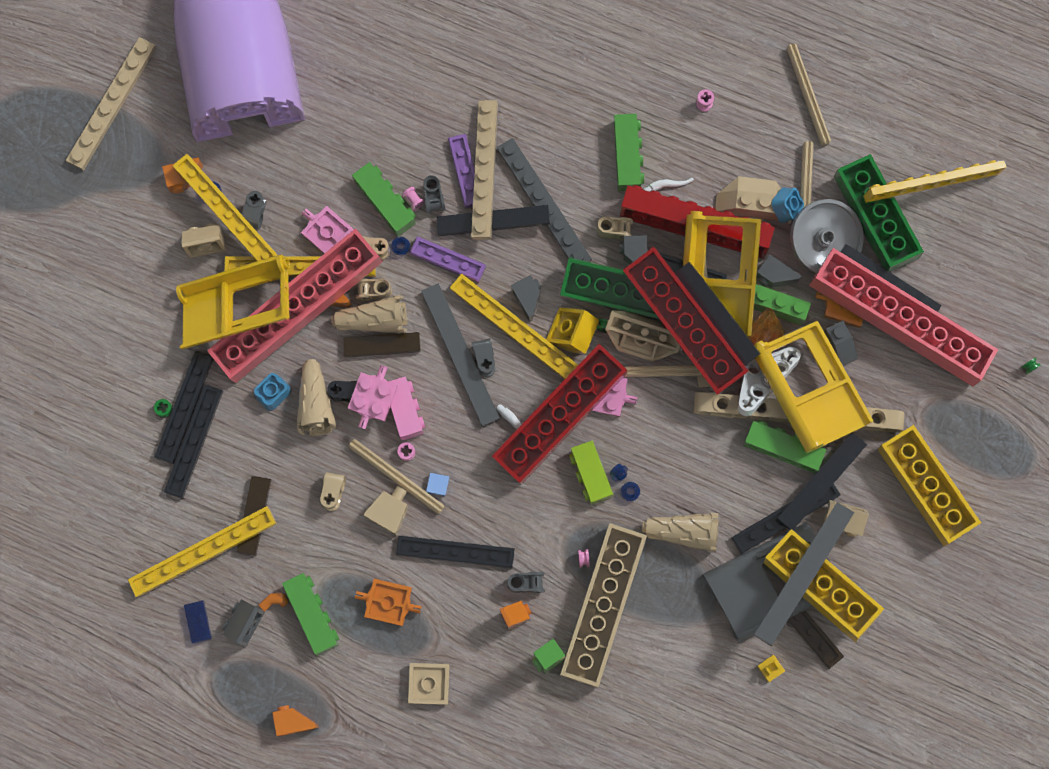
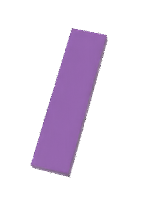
[448,134,475,209]
[410,236,486,283]

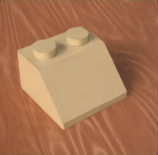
[182,223,227,258]

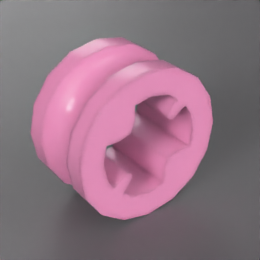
[397,442,415,461]
[578,549,590,568]

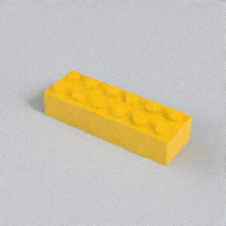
[877,425,981,547]
[764,529,884,643]

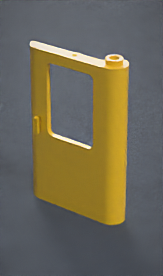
[683,211,761,336]
[176,254,290,350]
[754,321,873,453]

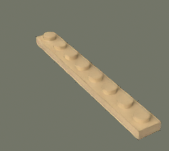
[66,37,157,171]
[471,100,498,240]

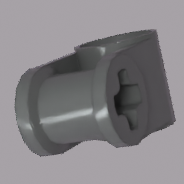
[423,175,446,214]
[242,191,266,229]
[472,338,495,377]
[507,572,545,593]

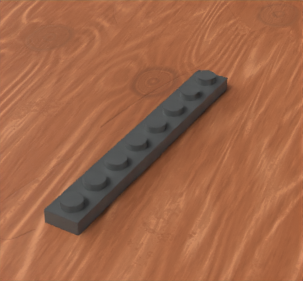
[497,138,592,262]

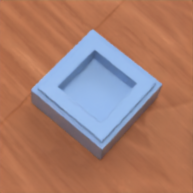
[426,473,450,496]

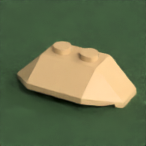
[715,176,789,222]
[605,311,680,362]

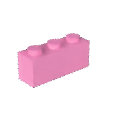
[389,376,425,441]

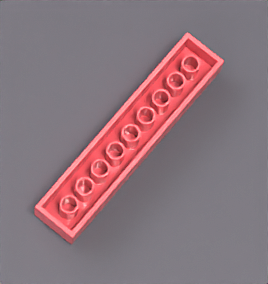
[207,228,383,383]
[809,248,998,387]

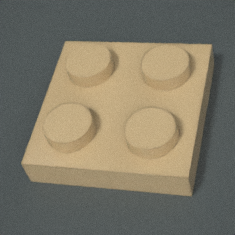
[408,663,450,705]

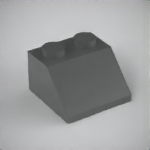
[222,599,265,647]

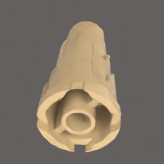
[331,295,407,334]
[297,359,336,436]
[642,513,719,552]

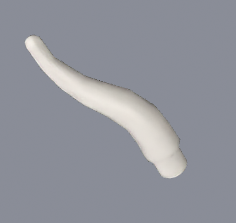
[643,178,694,192]
[496,404,522,430]

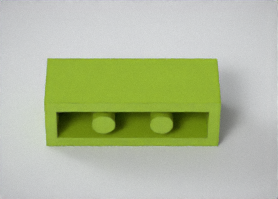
[569,440,613,505]

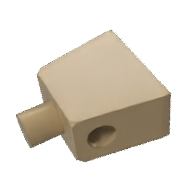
[363,486,408,536]

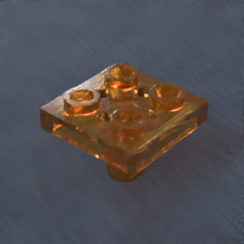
[748,308,786,344]

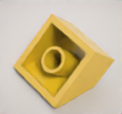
[546,307,599,354]

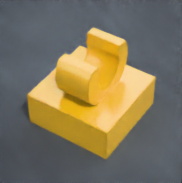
[757,655,785,683]

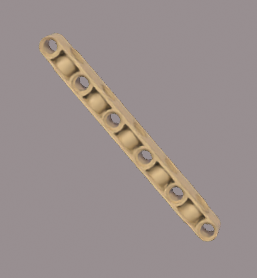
[693,392,904,433]

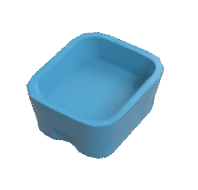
[772,187,804,223]
[254,373,291,410]

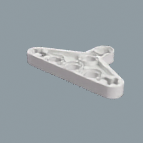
[738,347,801,416]

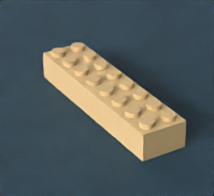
[560,523,647,688]

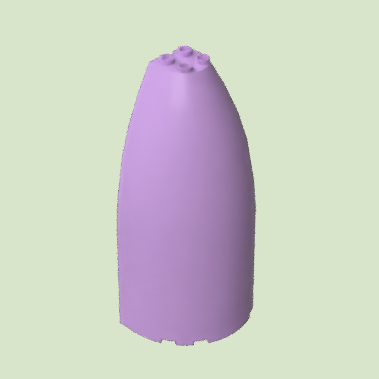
[174,0,305,142]

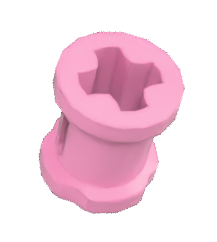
[696,89,714,112]
[401,187,425,212]

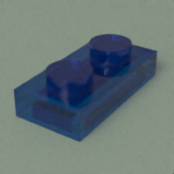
[184,600,212,644]

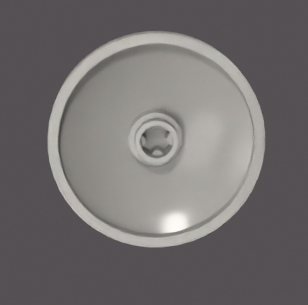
[790,199,864,274]

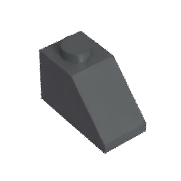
[620,235,647,265]
[756,255,801,288]
[511,275,541,322]
[824,321,858,366]

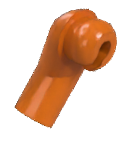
[258,593,289,611]

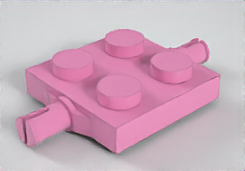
[301,206,354,254]
[348,365,398,429]
[592,378,638,417]

